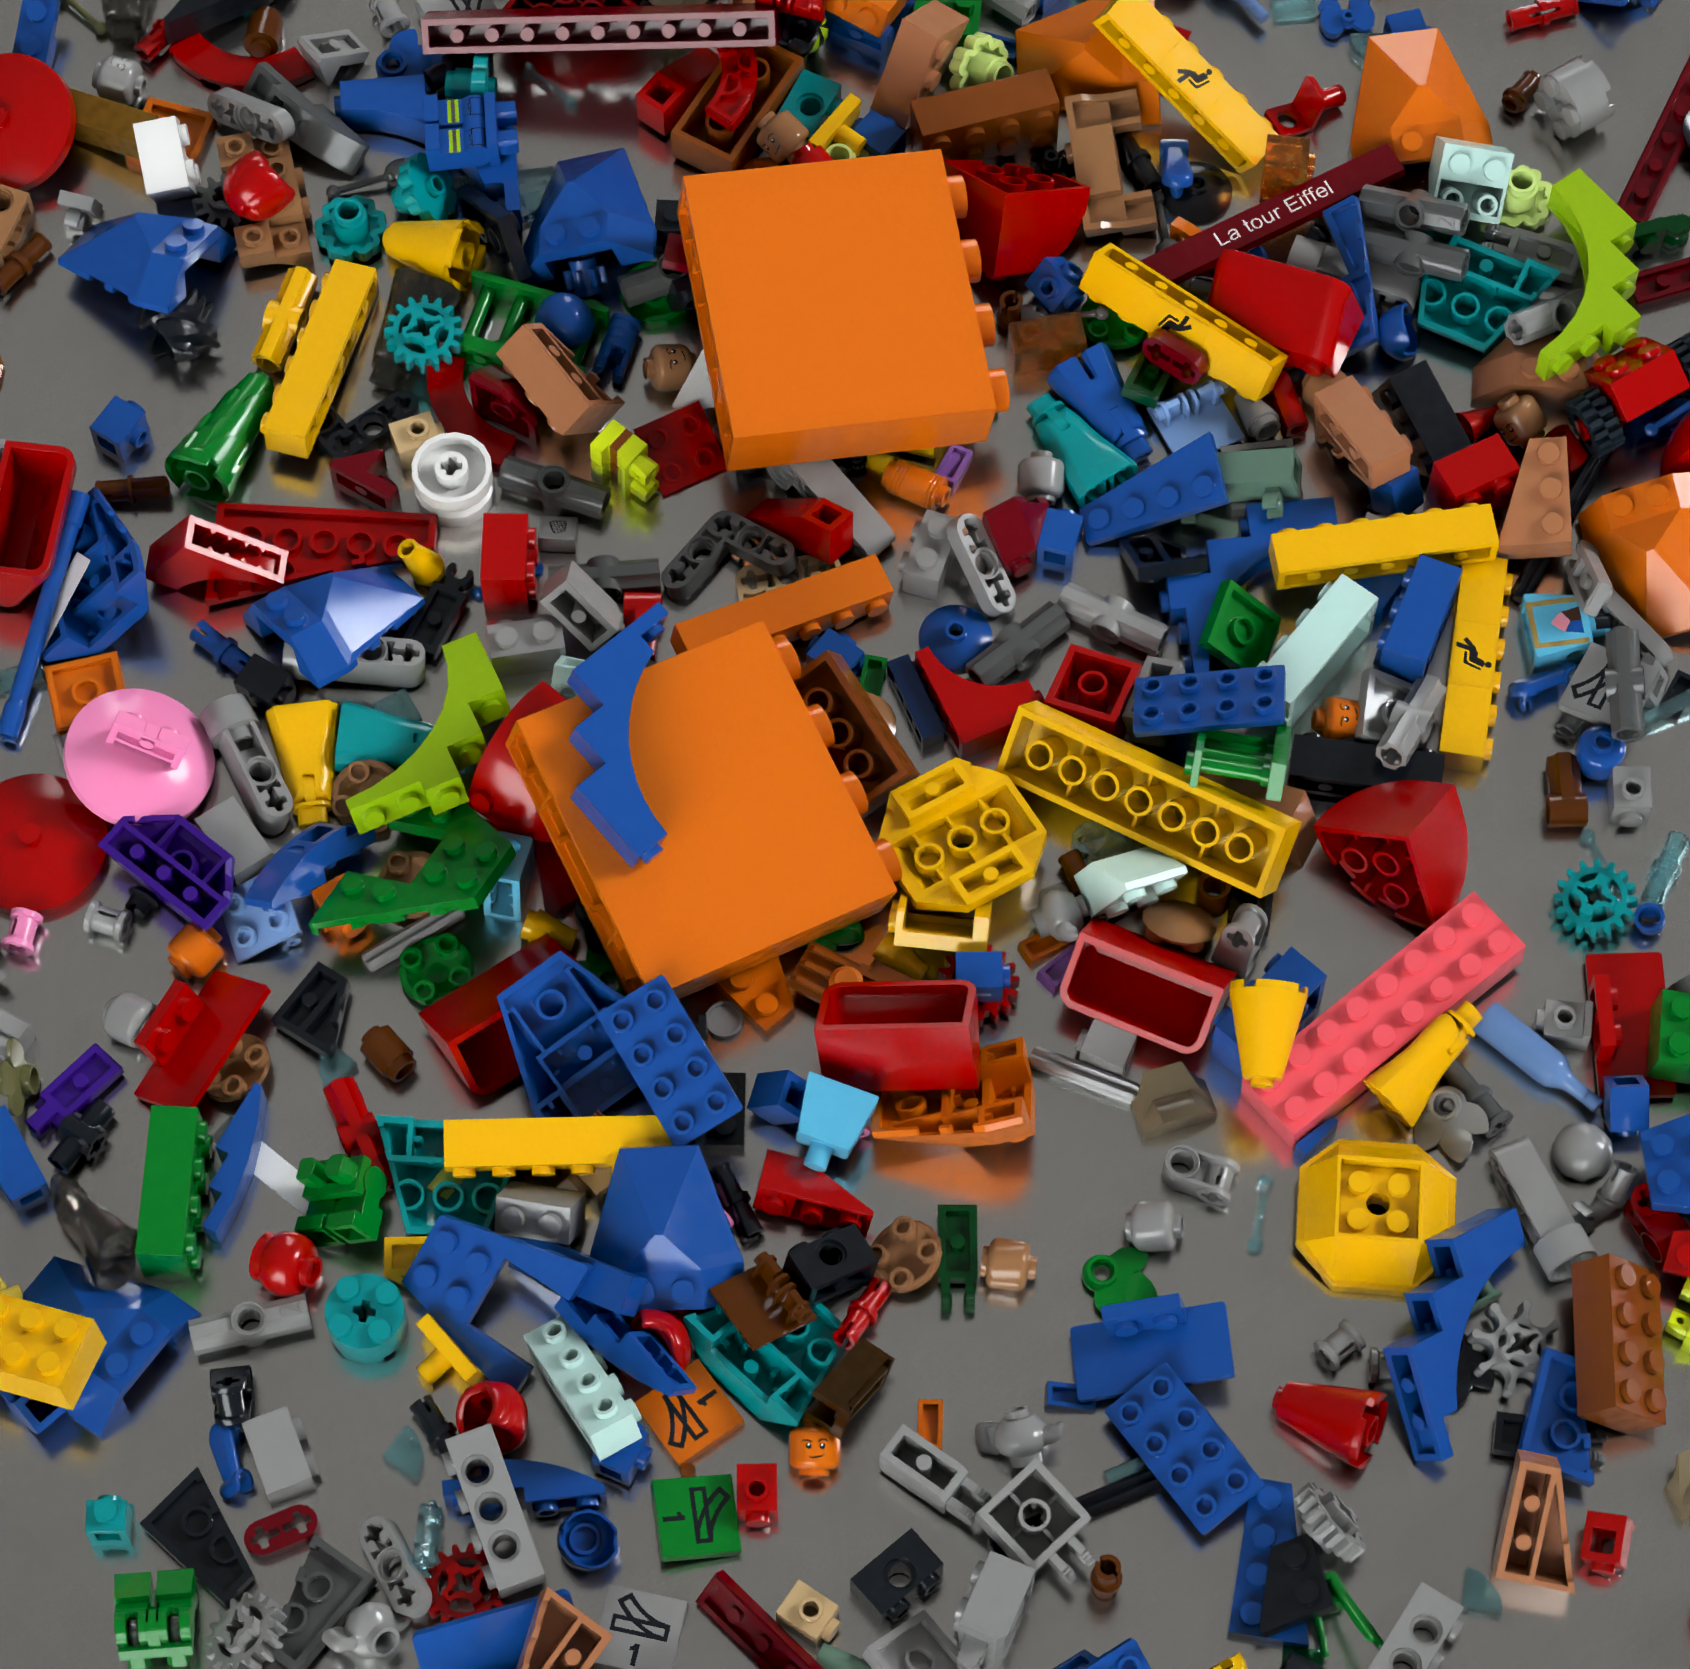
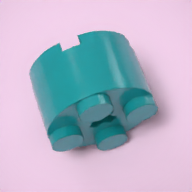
[324,1273,408,1364]

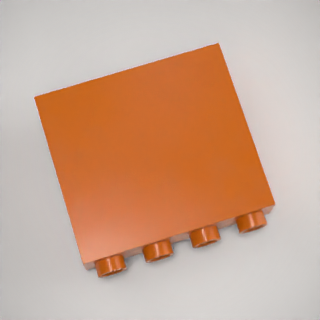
[677,149,1010,472]
[505,620,902,999]

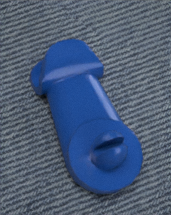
[1159,139,1194,199]
[1508,661,1578,712]
[209,1423,254,1498]

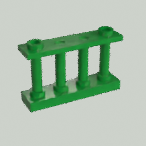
[444,269,610,375]
[1184,725,1292,802]

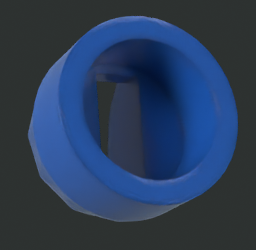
[1634,903,1666,936]

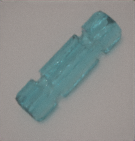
[412,1500,443,1571]

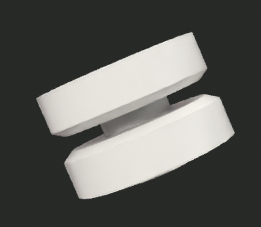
[411,432,495,528]

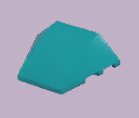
[1417,230,1561,352]
[375,1115,510,1235]
[683,1303,842,1427]

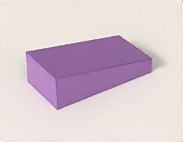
[934,445,973,492]
[1036,944,1074,994]

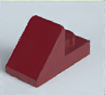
[329,449,401,512]

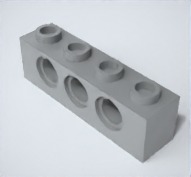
[441,1423,547,1598]
[1368,1582,1465,1669]

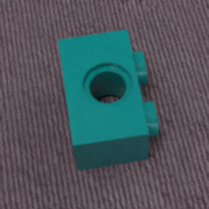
[778,69,843,141]

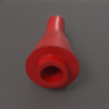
[1455,405,1499,444]

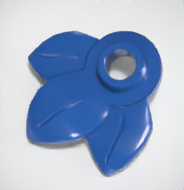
[375,29,444,92]

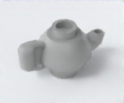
[1030,883,1089,942]
[975,1406,1064,1468]
[322,1601,412,1658]

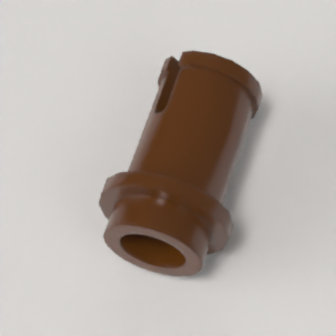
[1501,70,1541,113]
[996,290,1023,332]

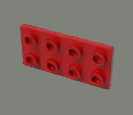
[1585,952,1677,1100]
[134,970,271,1107]

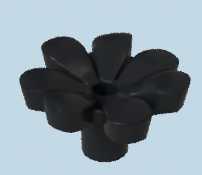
[1030,145,1075,177]

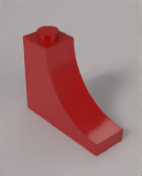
[145,514,289,590]
[915,646,1045,760]

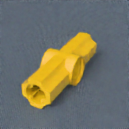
[251,266,318,374]

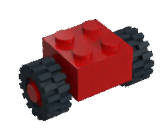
[1565,332,1690,459]

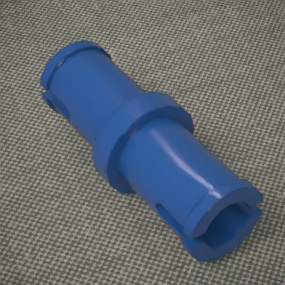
[189,620,251,675]

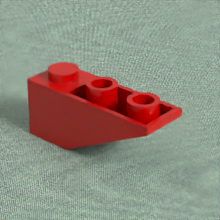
[636,48,720,136]
[744,498,853,565]
[752,1149,874,1237]

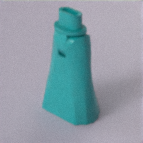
[1026,393,1138,508]
[334,701,434,772]

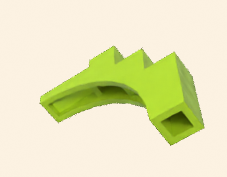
[1535,168,1641,382]
[345,632,511,835]

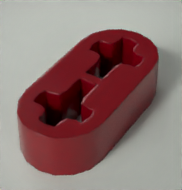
[1142,329,1209,384]
[244,1504,320,1561]

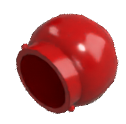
[249,1231,322,1298]

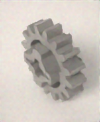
[1294,1482,1366,1563]
[205,1591,288,1669]

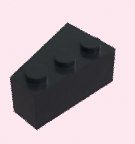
[1371,359,1472,481]

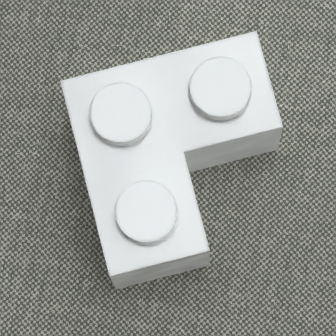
[133,116,202,203]

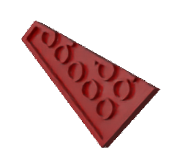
[205,502,439,607]

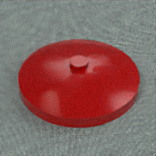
[0,53,76,191]
[0,774,109,916]

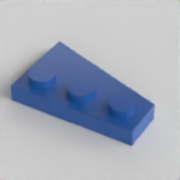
[1514,1347,1594,1487]

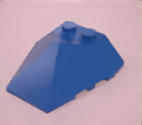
[521,148,657,285]
[58,212,237,314]
[42,487,149,662]
[242,565,425,689]
[496,951,638,1118]
[589,1144,745,1312]
[22,1256,202,1439]

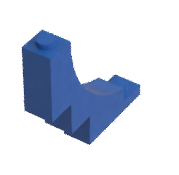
[334,74,523,231]
[567,602,669,868]
[1383,1207,1527,1461]

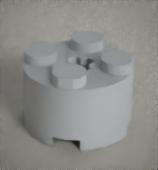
[1533,55,1616,140]

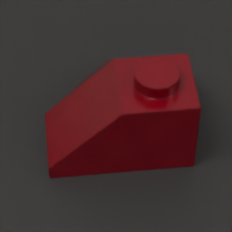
[468,363,540,445]
[982,496,1049,578]

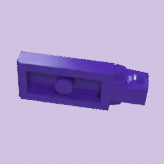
[26,1043,124,1140]

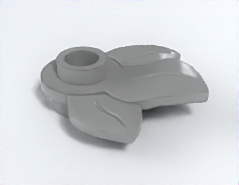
[1414,1086,1489,1163]

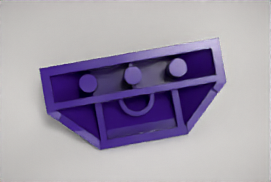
[98,814,235,932]

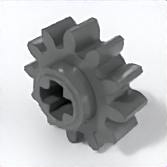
[192,173,253,233]

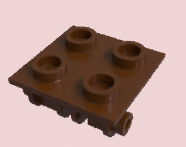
[708,1251,818,1351]

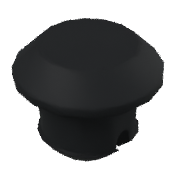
[125,886,159,919]

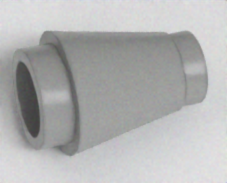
[1233,393,1281,442]

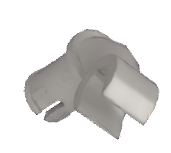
[1571,1160,1638,1234]

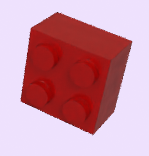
[1426,433,1520,514]
[480,513,539,614]
[1044,644,1141,738]

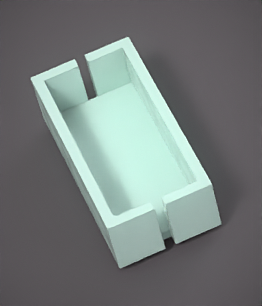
[1257,573,1379,731]

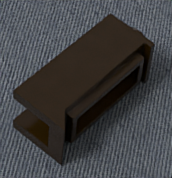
[803,1337,895,1441]

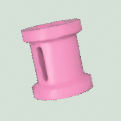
[0,907,44,957]

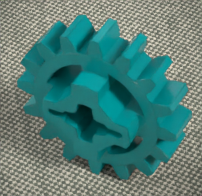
[384,295,464,374]
[1553,859,1638,943]

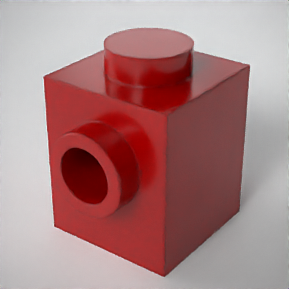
[737,1463,778,1527]

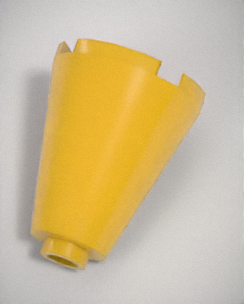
[382,219,486,292]
[1229,979,1308,1089]

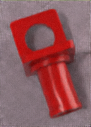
[1264,75,1346,139]

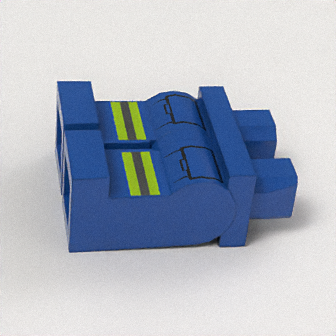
[423,92,519,172]

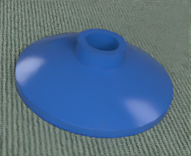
[918,605,993,673]

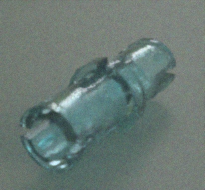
[1640,831,1690,908]

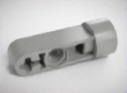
[1286,234,1421,315]
[282,636,426,688]
[199,693,293,835]
[1488,1136,1598,1282]

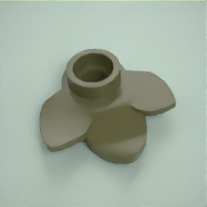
[0,1038,40,1116]

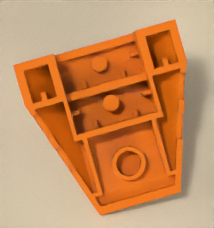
[1015,0,1162,126]
[1350,28,1493,165]
[1577,472,1690,639]
[871,1037,1036,1147]

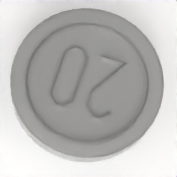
[706,1001,744,1040]

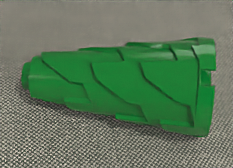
[165,371,275,505]

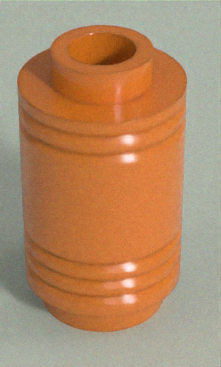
[881,459,951,511]

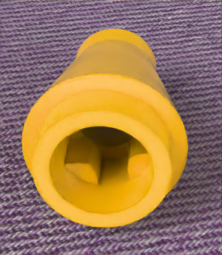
[397,539,445,586]
[519,909,579,952]
[872,932,930,980]

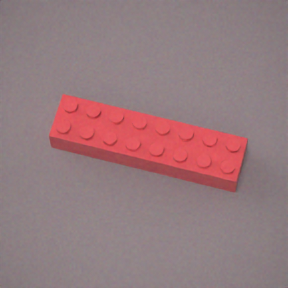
[1241,891,1526,1150]

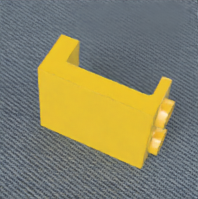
[888,889,993,952]

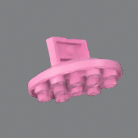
[63,688,215,825]

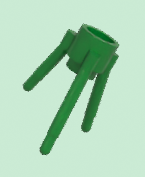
[1313,1571,1384,1658]

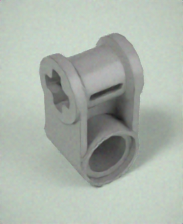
[1211,903,1268,978]
[1161,1145,1240,1206]

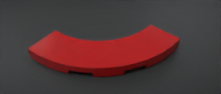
[704,2,758,132]
[168,33,315,93]
[427,356,517,471]

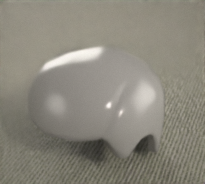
[1552,1122,1614,1182]

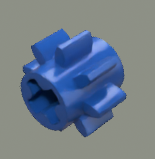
[562,256,608,297]

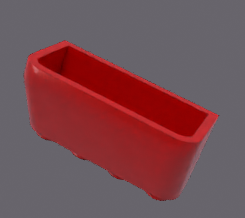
[1208,249,1365,378]
[0,440,77,607]
[1060,917,1237,1054]
[418,933,579,1095]
[814,980,980,1092]

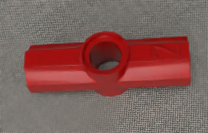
[322,1077,394,1190]

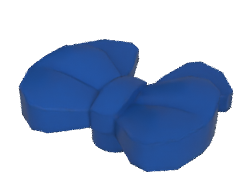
[1318,0,1375,39]

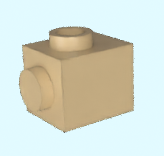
[388,411,445,472]
[776,1580,841,1650]

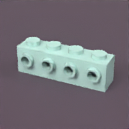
[523,1315,642,1461]

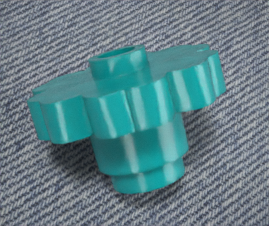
[445,53,497,99]
[391,152,457,221]
[314,194,387,262]

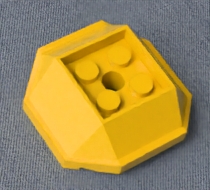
[878,757,1048,913]
[1295,1139,1457,1297]

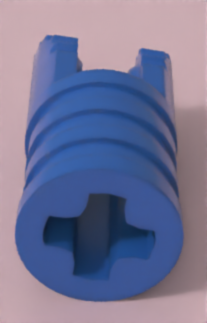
[592,313,642,384]

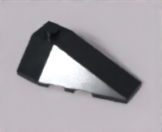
[164,0,274,45]

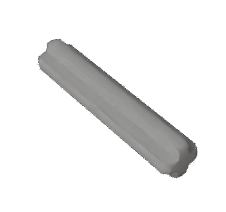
[361,910,465,972]
[1029,1046,1140,1104]

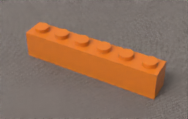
[670,554,894,655]

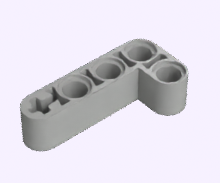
[766,460,896,559]

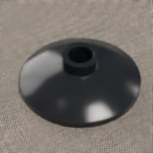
[1161,161,1232,224]

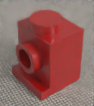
[1580,1510,1635,1575]

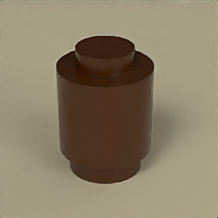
[243,6,283,58]
[360,1025,417,1082]

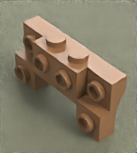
[1064,88,1158,238]
[215,131,314,269]

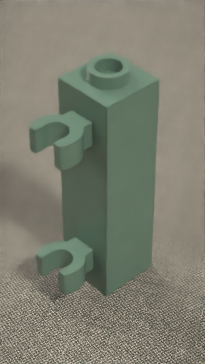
[1165,447,1302,524]

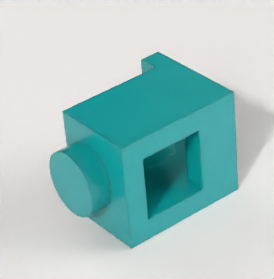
[85,1495,134,1546]

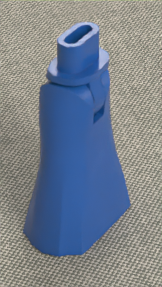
[1046,342,1153,463]

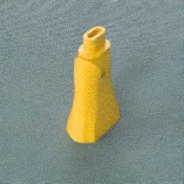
[265,700,340,829]
[1363,1000,1483,1128]

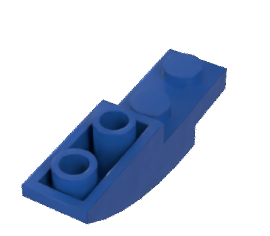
[12,0,61,68]
[244,822,377,912]
[442,1459,607,1517]

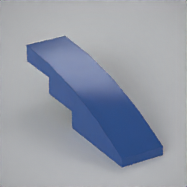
[202,1082,267,1246]
[554,1296,697,1397]

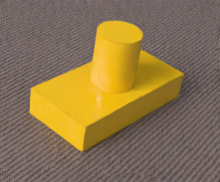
[808,92,867,156]
[416,1313,487,1385]

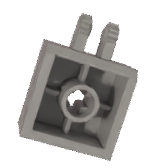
[974,1458,1095,1584]
[953,1550,1036,1669]

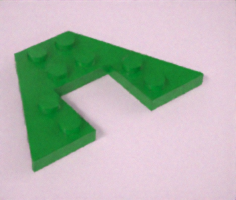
[308,803,516,935]

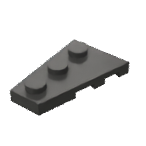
[271,1534,378,1669]

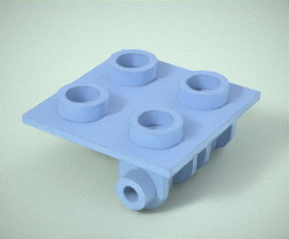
[1146,380,1245,453]
[222,875,303,964]

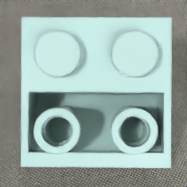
[1429,136,1515,225]
[1074,846,1188,918]

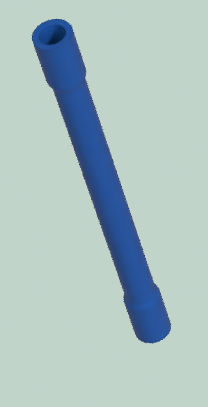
[0,490,91,740]

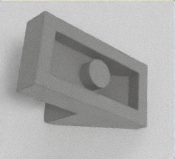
[297,29,370,87]

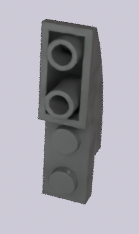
[243,62,370,176]

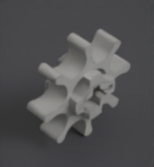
[1466,1299,1560,1398]

